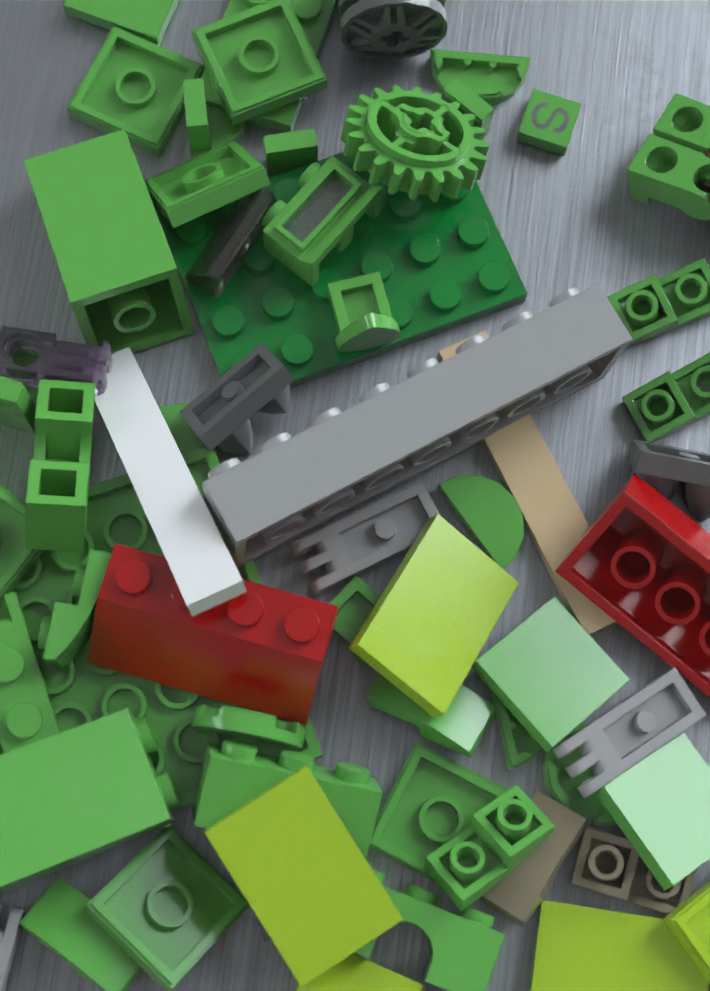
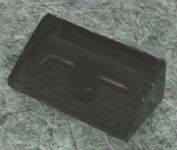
[185,188,273,298]

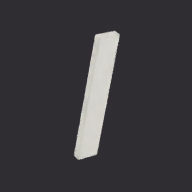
[80,347,247,617]

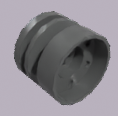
[339,0,448,60]

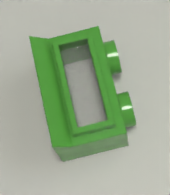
[262,155,382,287]

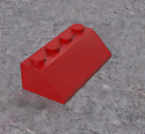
[555,473,710,698]
[87,543,338,726]

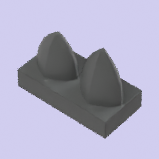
[179,342,295,455]
[627,439,710,522]

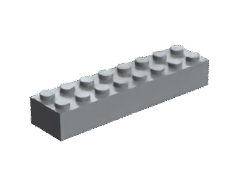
[203,283,633,568]

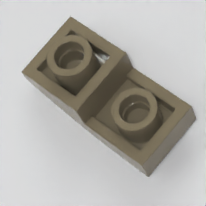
[478,790,587,927]
[571,827,697,915]

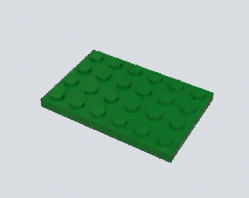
[158,152,528,389]

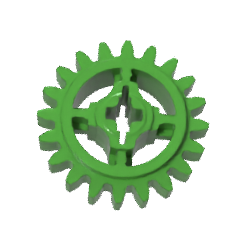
[341,85,490,202]

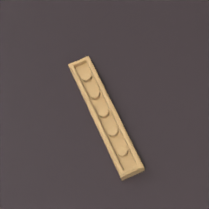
[437,330,618,636]

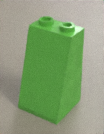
[24,129,195,362]
[0,708,180,897]

